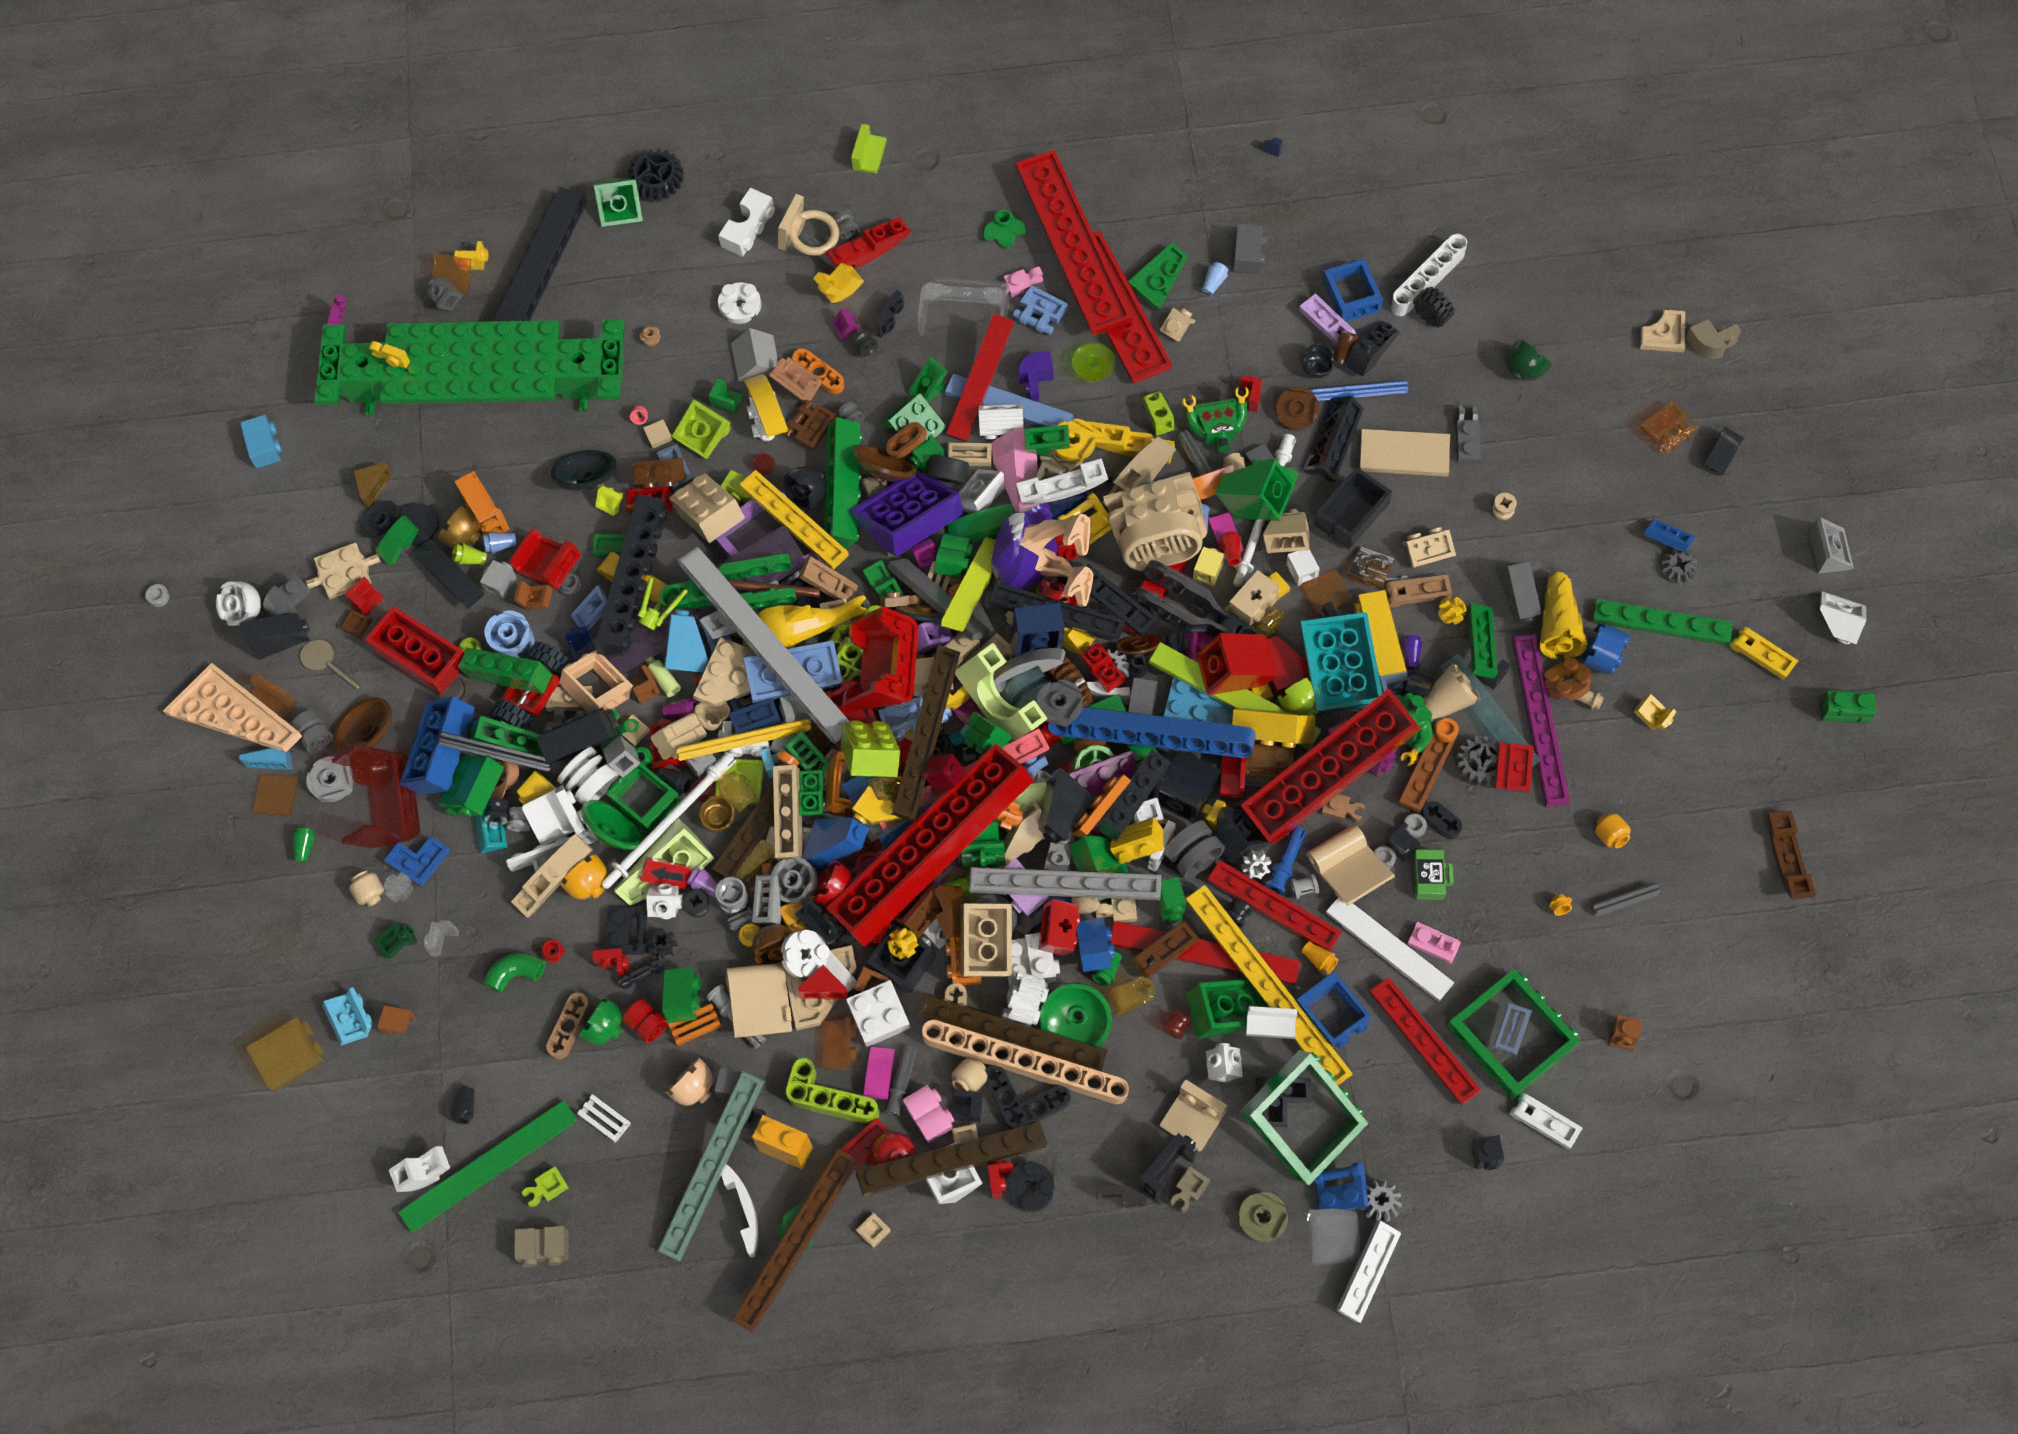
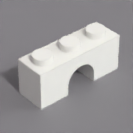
[718,188,775,257]

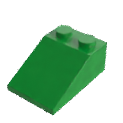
[1185,979,1267,1039]

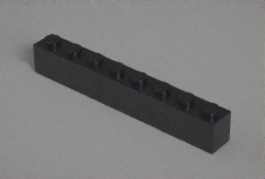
[492,187,586,322]

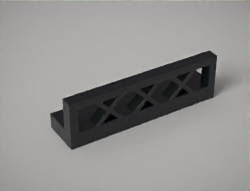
[1303,396,1364,481]

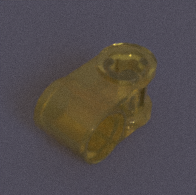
[1107,977,1154,1015]

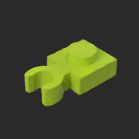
[522,1166,569,1207]

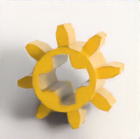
[1438,596,1466,625]
[887,928,918,959]

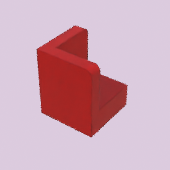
[345,577,384,616]

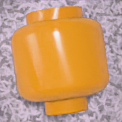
[1595,813,1631,848]

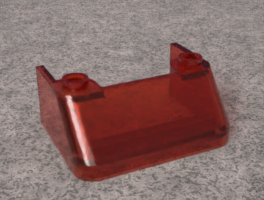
[332,744,420,848]

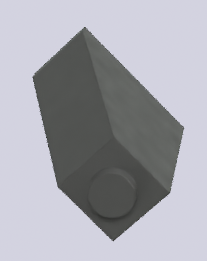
[1496,561,1542,623]
[1128,677,1159,716]

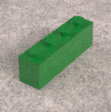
[458,647,552,694]

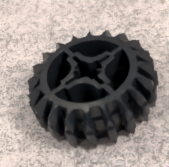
[628,148,684,203]

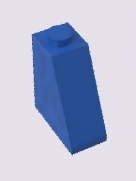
[802,818,869,871]

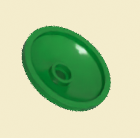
[581,800,644,850]
[1040,983,1112,1046]

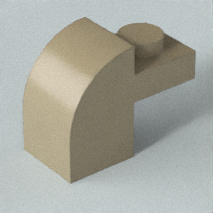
[1685,319,1741,359]

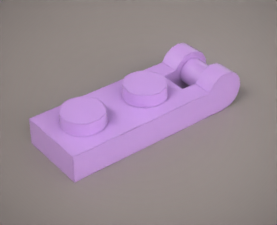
[1299,294,1356,348]

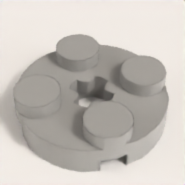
[306,756,354,802]

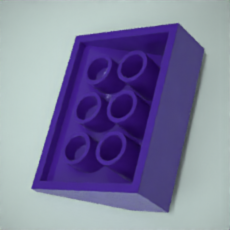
[850,470,963,557]

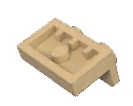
[1402,527,1456,568]

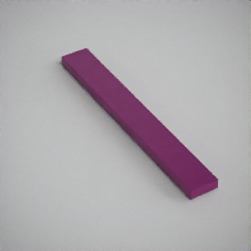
[1512,633,1570,807]

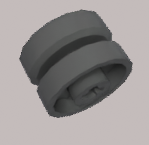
[1164,820,1225,879]

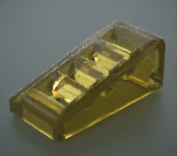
[735,839,775,884]

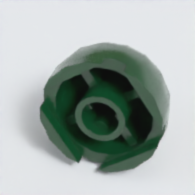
[1507,339,1552,381]

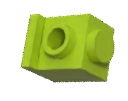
[721,470,752,504]

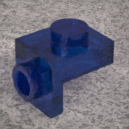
[564,626,595,663]

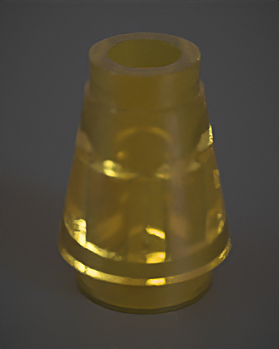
[1254,609,1285,638]

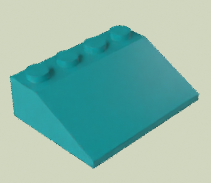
[1300,612,1382,712]

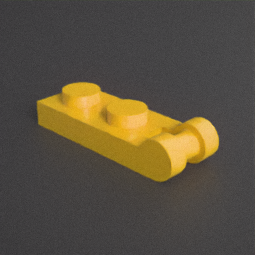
[1730,627,1798,680]

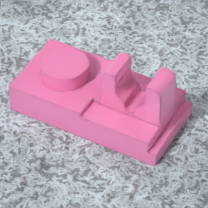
[1407,922,1461,964]

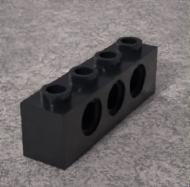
[1097,749,1171,842]

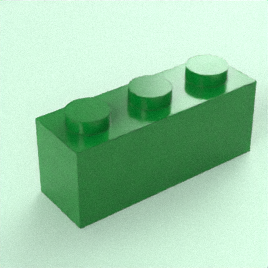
[470,716,542,756]

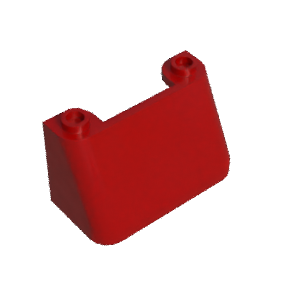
[843,606,919,710]

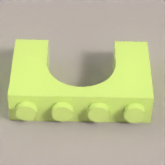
[955,643,1047,745]

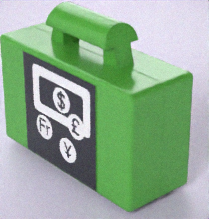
[1413,850,1454,900]

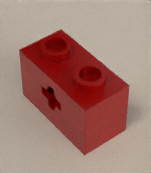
[1038,899,1080,956]

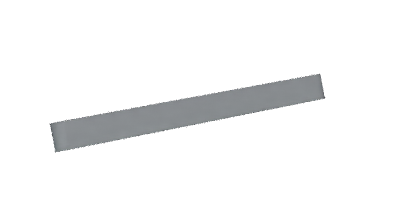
[677,546,850,744]

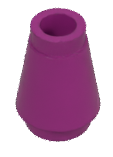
[663,698,697,720]

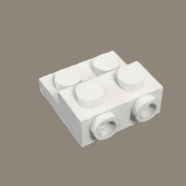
[1008,933,1060,987]

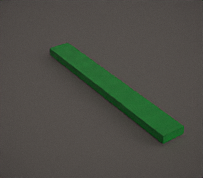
[399,1100,578,1233]

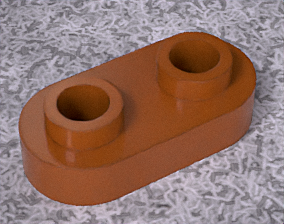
[886,422,927,459]

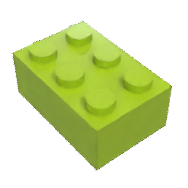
[840,721,900,777]

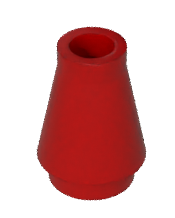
[1219,531,1241,566]

